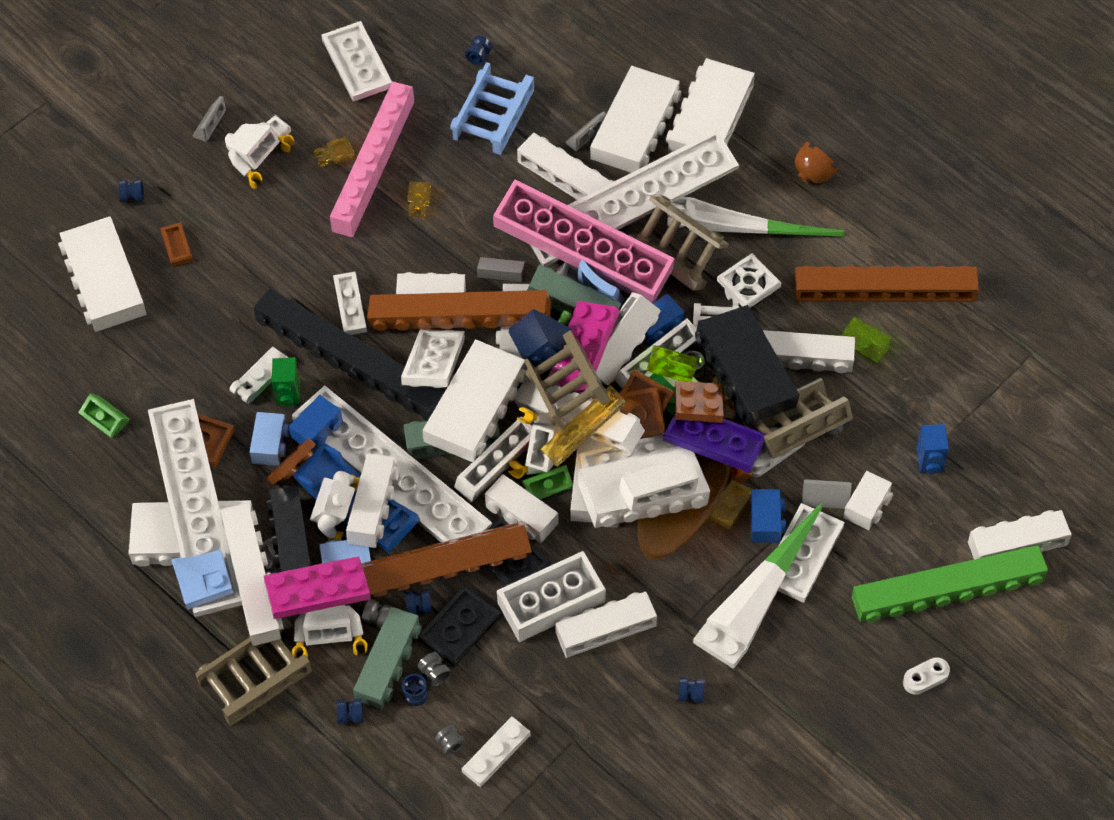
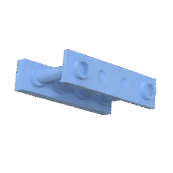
[450,62,534,155]

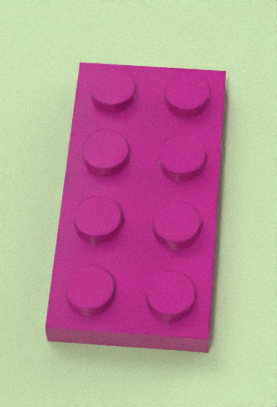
[548,301,620,392]
[263,556,370,619]

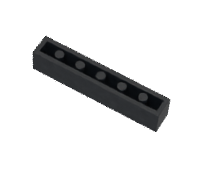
[267,485,310,572]

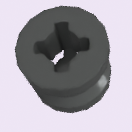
[435,725,466,756]

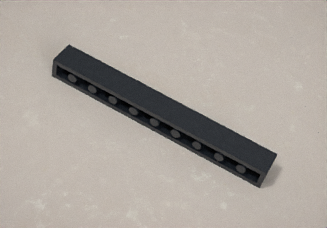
[253,288,446,421]

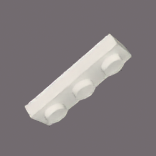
[333,272,367,335]
[462,716,530,788]

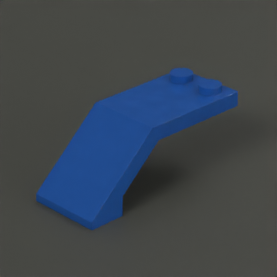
[293,443,420,553]

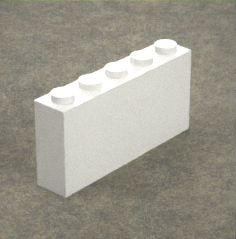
[666,58,755,153]
[590,66,681,173]
[58,216,147,332]
[422,339,527,462]
[577,448,710,528]
[129,500,253,566]

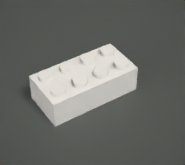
[497,551,605,642]

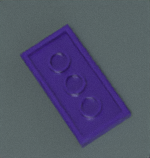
[663,415,767,473]

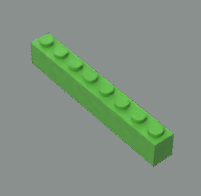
[852,545,1048,623]

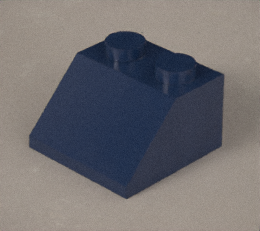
[508,309,572,367]

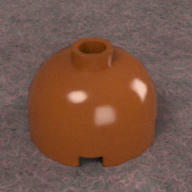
[795,142,839,184]

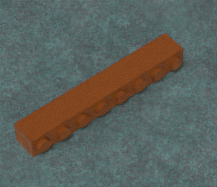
[794,266,979,302]
[367,290,552,331]
[355,521,531,603]

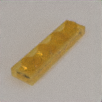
[541,386,627,466]

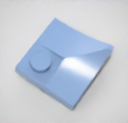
[578,260,624,307]
[171,549,234,609]

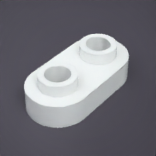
[903,658,950,694]

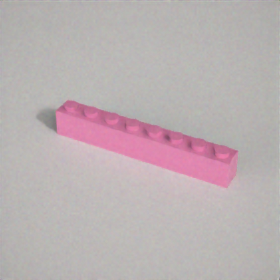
[330,81,414,237]

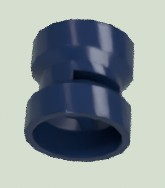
[465,35,493,65]
[119,179,144,203]
[405,590,432,615]
[402,674,428,706]
[678,677,705,703]
[337,699,363,725]

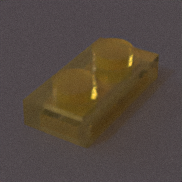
[709,480,751,530]

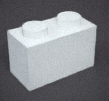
[844,471,893,530]

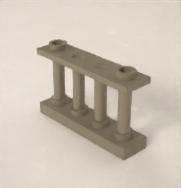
[628,195,729,291]
[524,331,610,431]
[742,378,853,459]
[195,630,312,726]

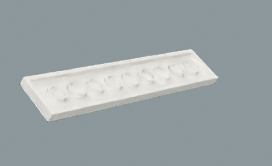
[531,130,739,267]
[292,386,492,542]
[148,399,242,617]

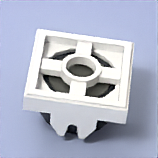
[717,253,781,308]

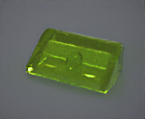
[841,317,892,363]
[647,345,697,382]

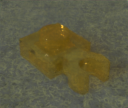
[314,136,355,166]
[407,181,432,218]

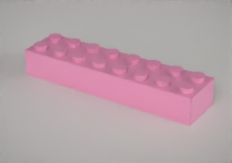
[493,180,675,303]

